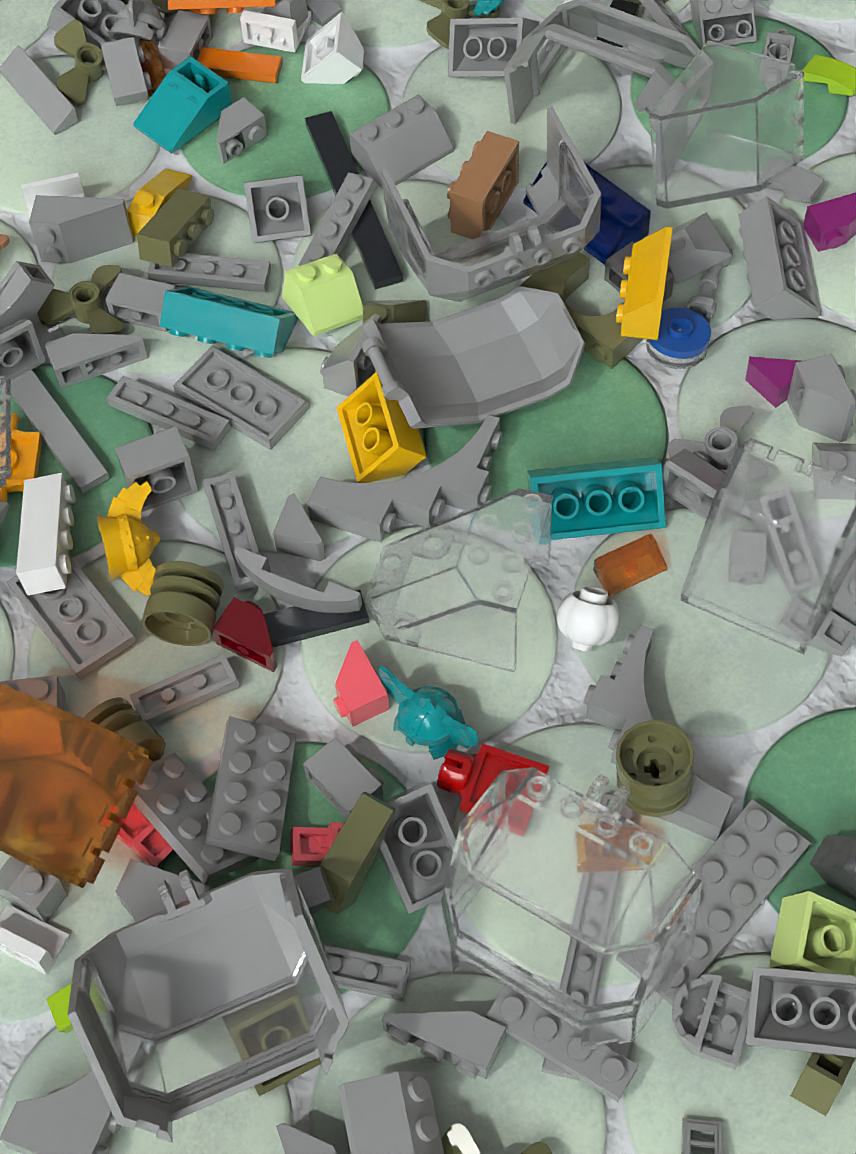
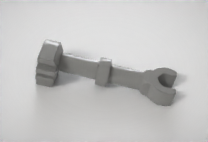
[686,249,732,323]

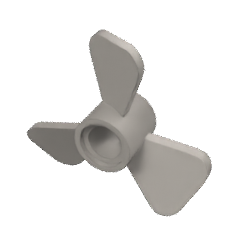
[668,405,769,485]

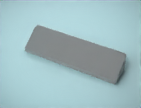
[0,46,78,135]

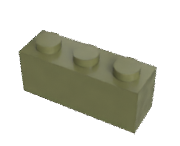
[137,189,214,267]

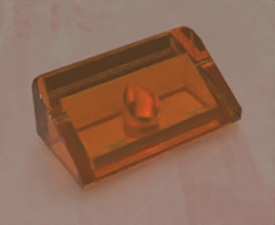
[138,38,166,97]
[593,534,668,597]

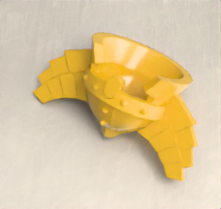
[96,481,160,597]

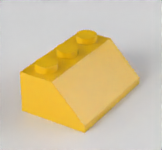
[616,227,673,340]
[336,372,427,483]

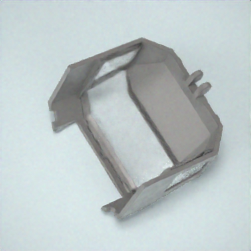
[381,107,601,302]
[67,868,349,1143]

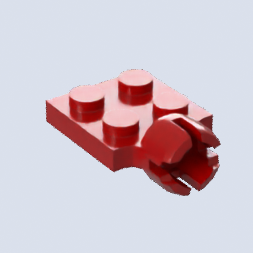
[437,743,550,834]

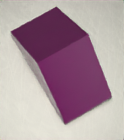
[745,356,800,408]

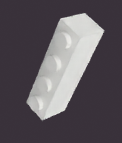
[16,473,76,595]

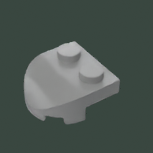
[672,974,751,1070]

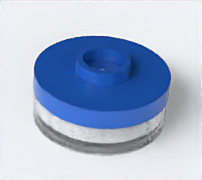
[646,308,711,369]

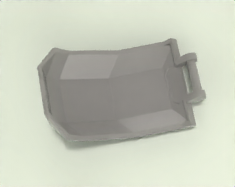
[361,286,585,429]

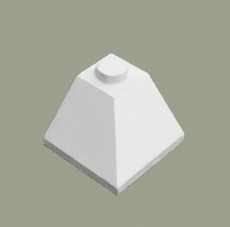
[301,12,364,84]

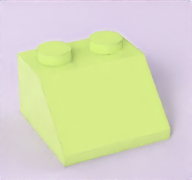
[282,253,363,336]
[769,891,856,976]

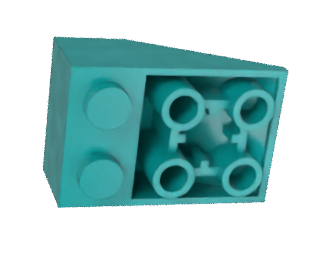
[133,56,232,154]

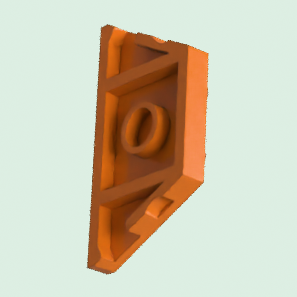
[168,0,276,14]

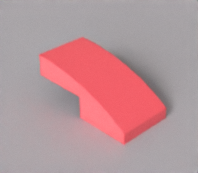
[104,798,174,868]
[289,822,344,866]

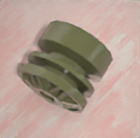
[141,561,224,646]
[69,697,166,793]
[616,720,694,817]

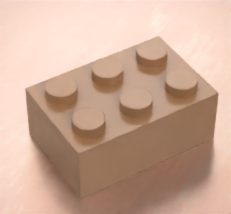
[447,131,519,240]

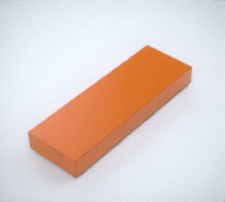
[197,47,283,83]

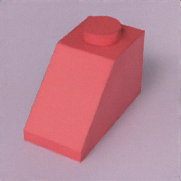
[333,640,389,727]

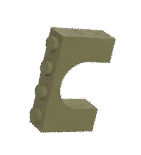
[520,252,644,369]

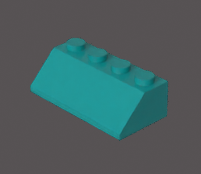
[159,286,298,358]
[527,457,666,542]

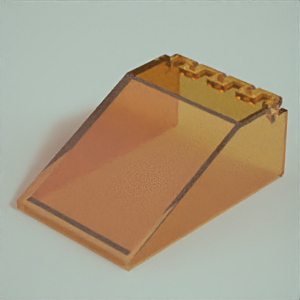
[0,684,153,888]

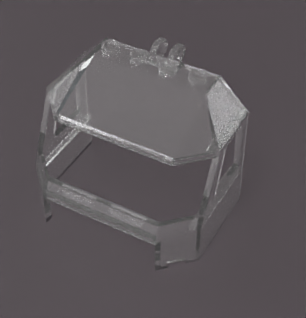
[441,767,702,1051]

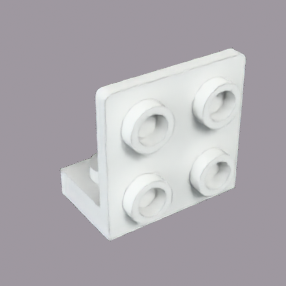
[240,7,312,53]

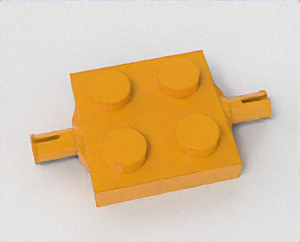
[0,413,43,502]

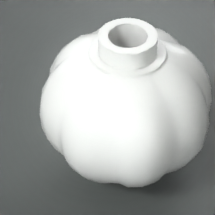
[557,586,621,651]

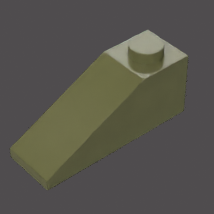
[319,792,396,914]
[790,1053,856,1116]

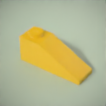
[127,169,192,236]

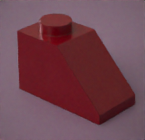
[212,597,277,673]

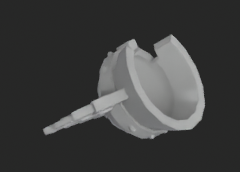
[108,0,166,52]

